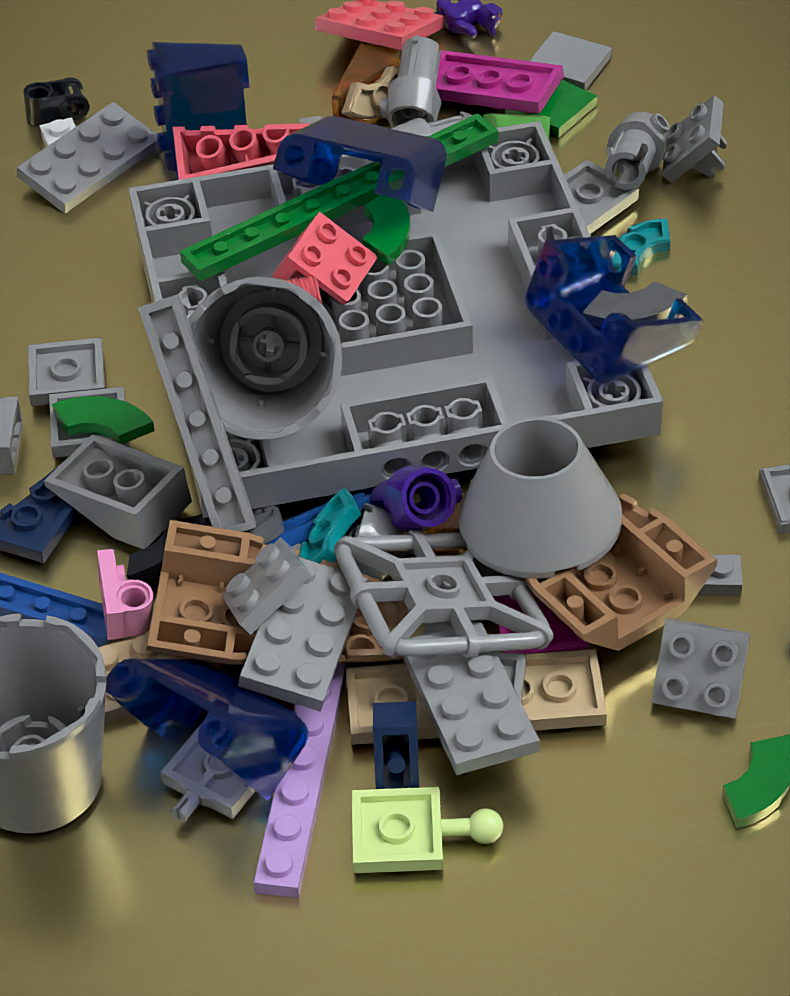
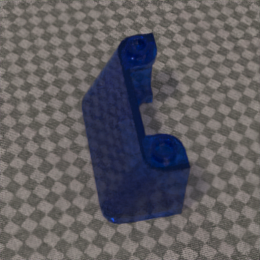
[106,658,309,801]

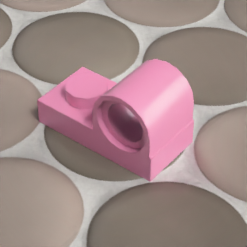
[97,549,153,640]

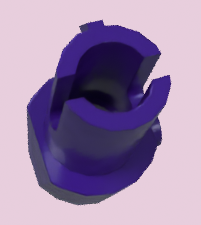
[370,466,462,532]

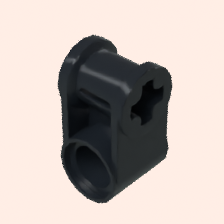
[23,77,90,127]

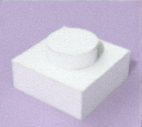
[40,117,76,147]

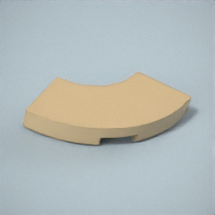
[342,66,399,120]

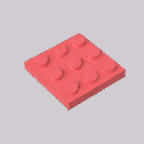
[315,0,445,50]

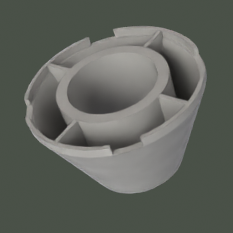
[458,417,622,578]

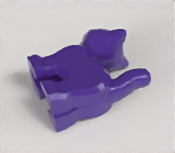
[435,0,503,38]

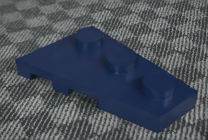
[0,465,79,563]

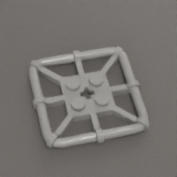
[334,530,553,658]

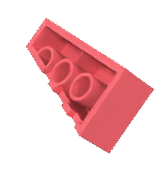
[173,123,320,180]

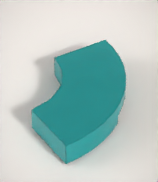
[602,218,671,276]
[299,488,361,564]

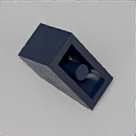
[373,701,419,789]

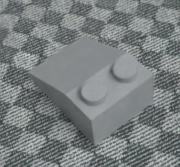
[44,434,192,549]

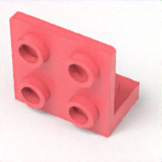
[271,212,377,305]

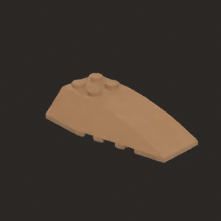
[470,479,717,651]
[146,520,408,665]

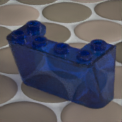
[146,42,250,180]
[273,116,447,212]
[525,235,703,384]

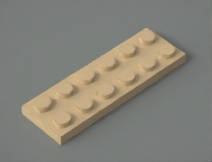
[346,649,607,745]

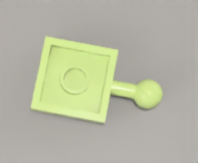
[352,787,503,873]

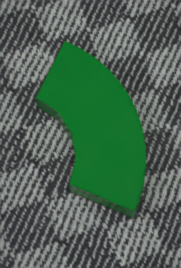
[362,189,410,265]
[52,396,155,444]
[722,734,790,829]

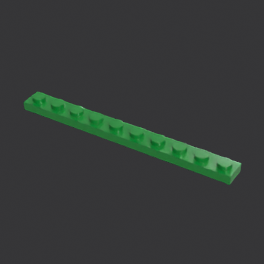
[180,113,499,282]

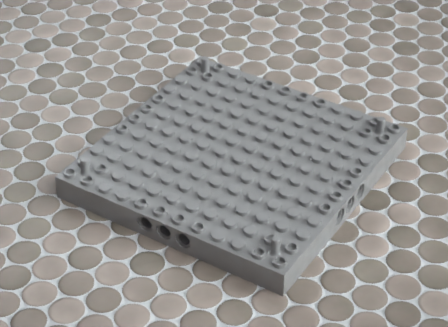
[129,121,663,518]

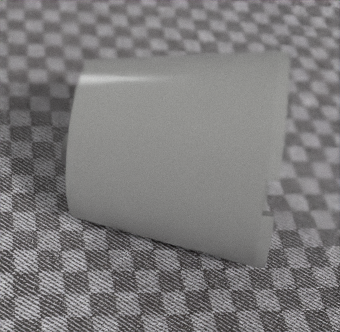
[188,277,343,440]
[0,614,106,833]

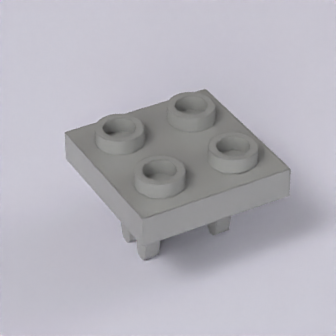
[662,95,727,183]
[651,618,751,719]

